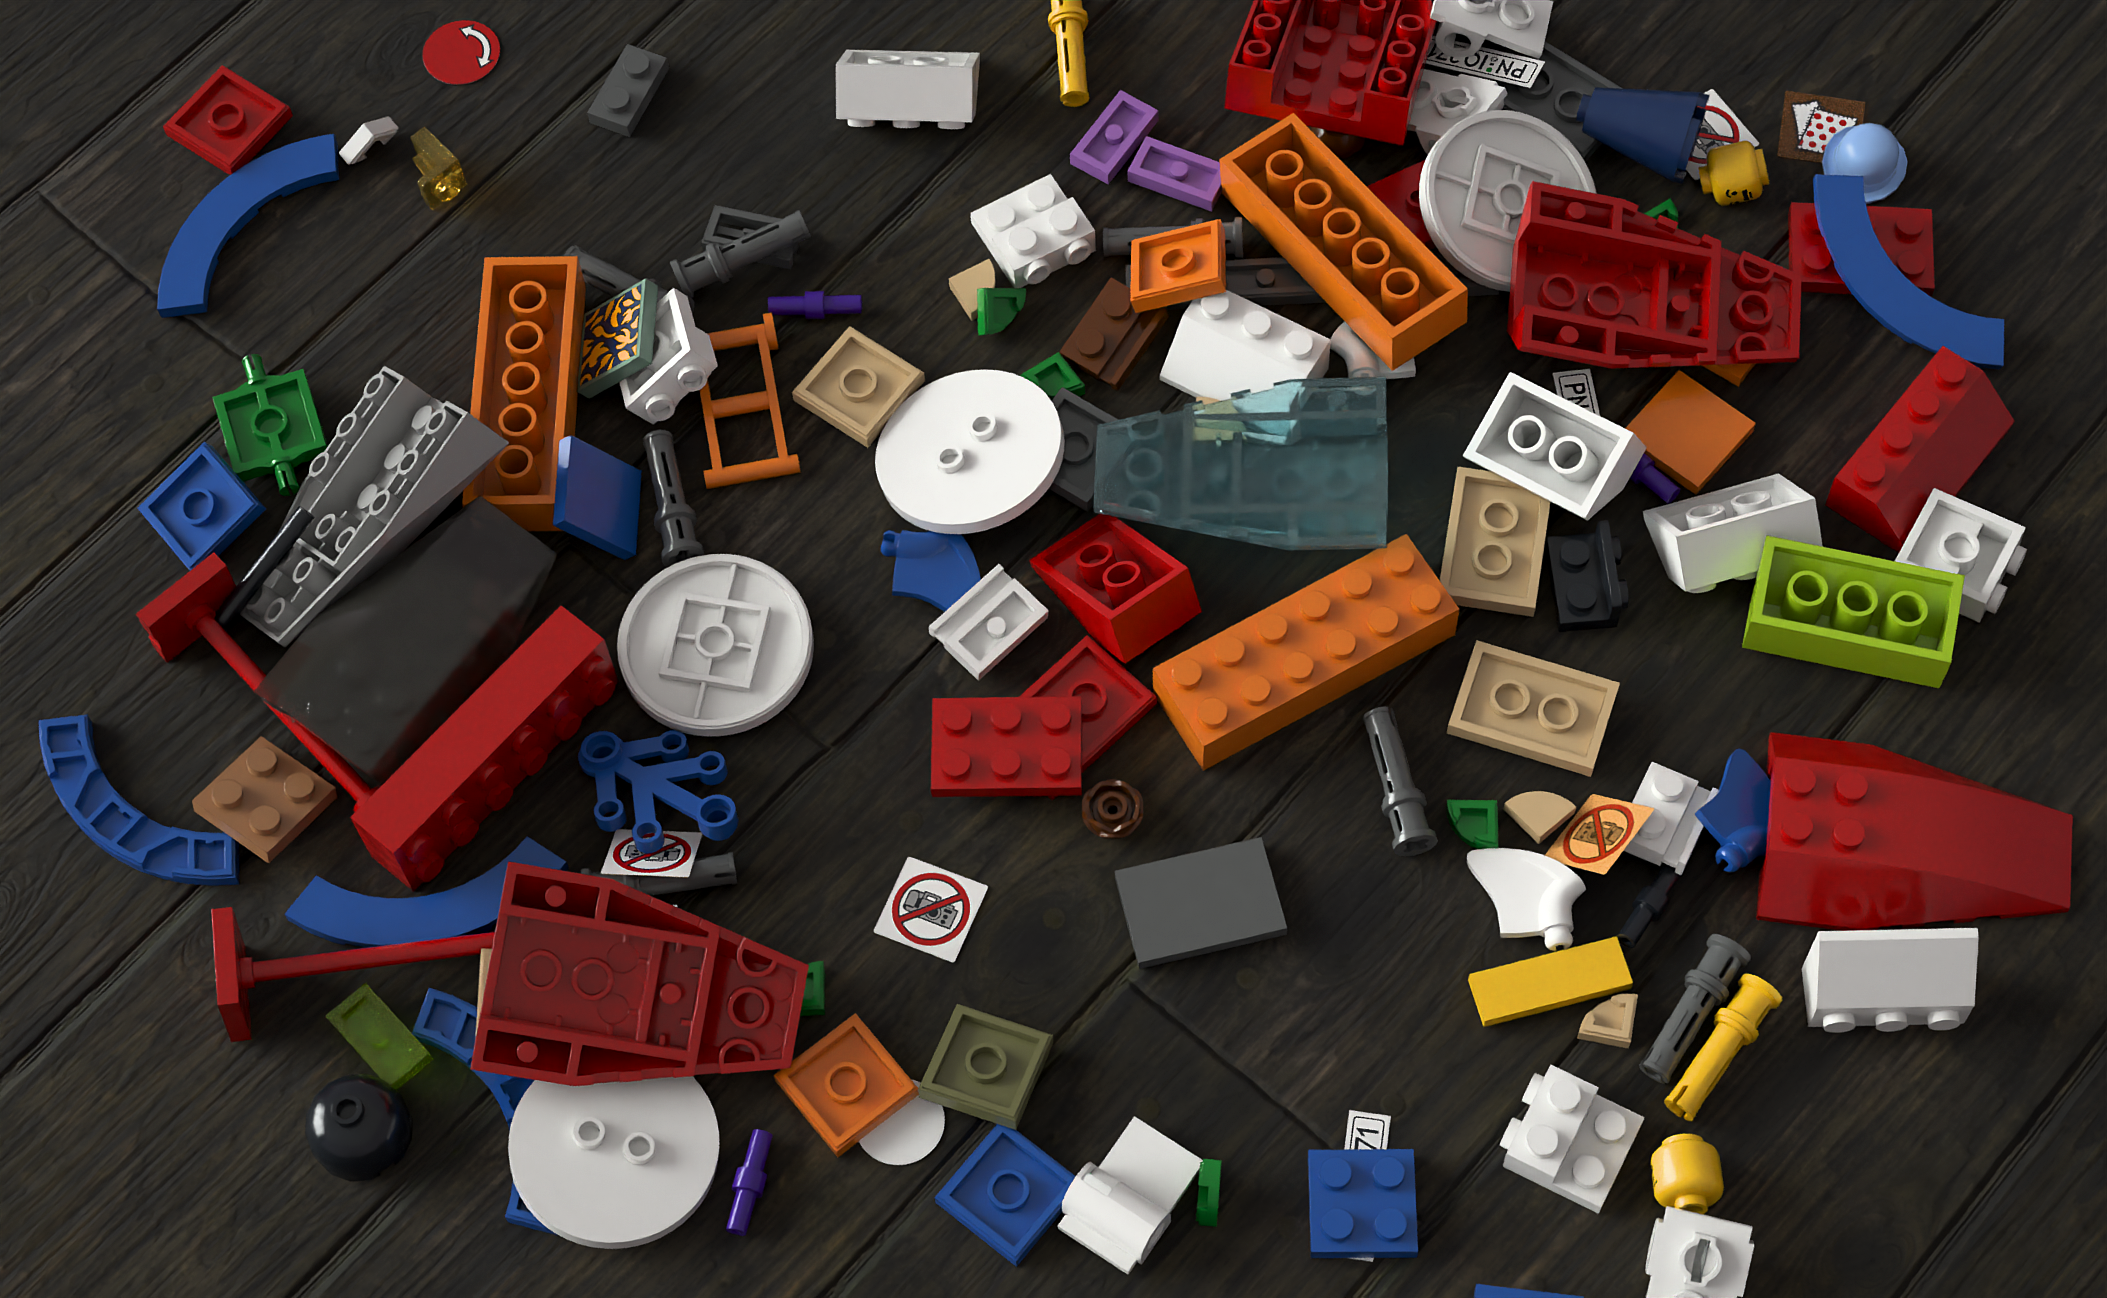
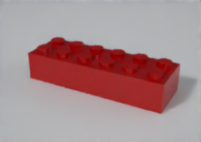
[350,606,619,892]

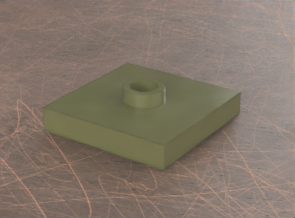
[918,1004,1053,1130]

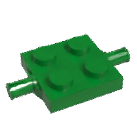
[212,354,328,496]

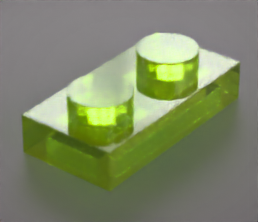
[326,983,433,1090]

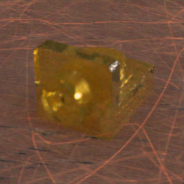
[410,126,467,210]

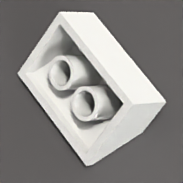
[836,50,980,129]
[1160,290,1331,440]
[1463,372,1647,521]
[1643,473,1823,593]
[1802,928,1979,1033]

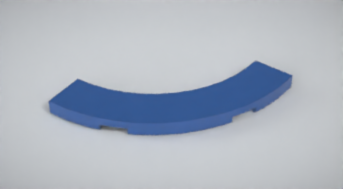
[157,134,339,318]
[1813,174,2004,369]
[39,715,239,886]
[284,836,569,947]
[412,988,558,1235]

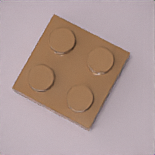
[192,736,337,863]

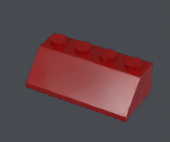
[1825,346,2014,553]

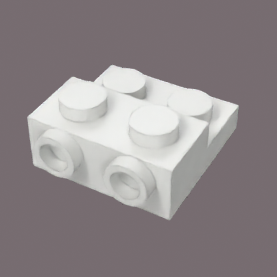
[970,174,1096,288]
[619,288,718,425]
[1895,488,2027,623]
[1500,1065,1645,1214]

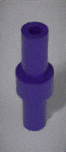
[768,291,862,319]
[1630,453,1680,504]
[726,1129,773,1236]

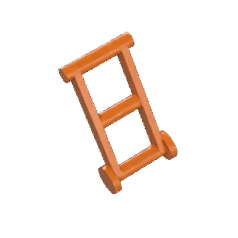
[700,312,801,489]

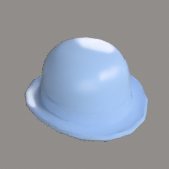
[1822,123,1908,204]

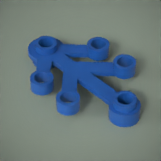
[578,730,738,853]

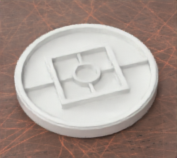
[1419,110,1597,292]
[875,370,1065,534]
[617,554,814,736]
[508,1076,719,1249]

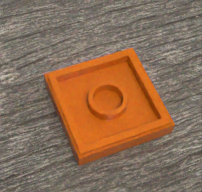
[1130,219,1226,313]
[1625,370,1756,495]
[774,1013,919,1157]

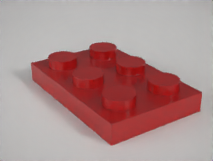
[1788,202,1935,297]
[931,696,1082,797]

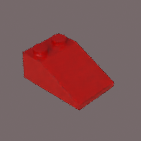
[1029,510,1202,664]

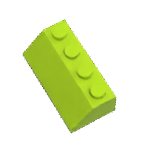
[1742,535,1965,688]

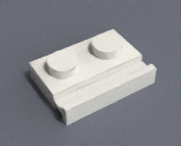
[929,564,1049,681]
[1623,762,1718,875]

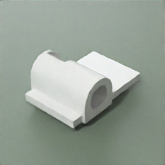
[1430,0,1553,60]
[1408,69,1508,154]
[1058,1116,1203,1274]
[1645,1206,1754,1298]

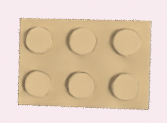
[1440,467,1550,617]
[1447,640,1620,777]

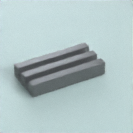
[701,205,799,270]

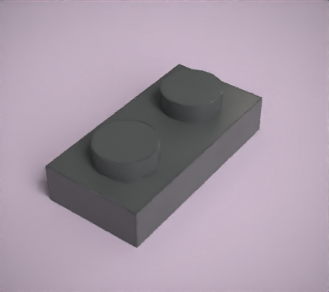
[587,44,669,137]

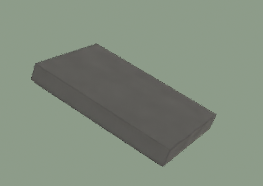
[1481,41,1623,163]
[1115,837,1287,969]

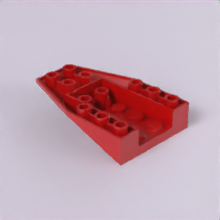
[1224,0,1436,145]

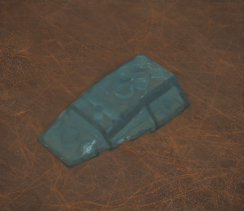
[1094,377,1388,550]

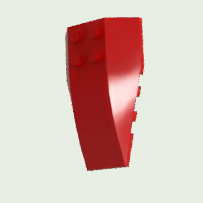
[1507,181,1802,369]
[1756,732,2073,931]
[470,861,809,1086]

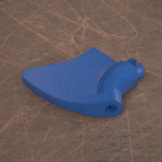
[880,530,981,612]
[1695,749,1771,872]

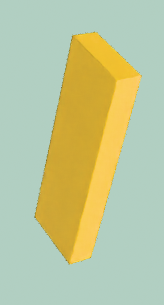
[1468,936,1633,1027]

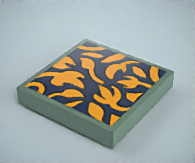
[577,278,658,399]

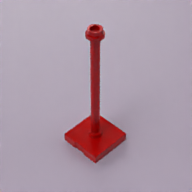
[136,552,381,813]
[211,907,495,1042]

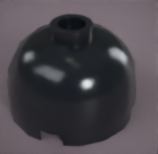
[305,1074,413,1181]

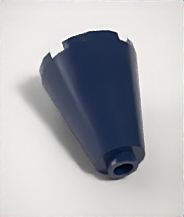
[1576,87,1710,184]

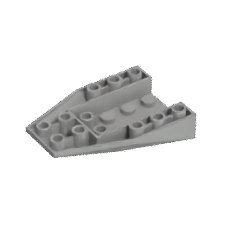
[240,366,509,647]

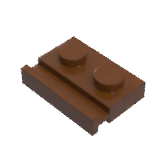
[1059,277,1169,392]

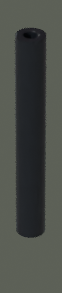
[214,506,315,631]

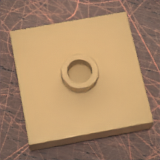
[792,326,925,448]

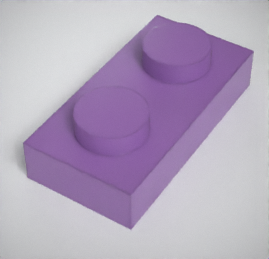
[1070,90,1158,185]
[1127,136,1222,212]

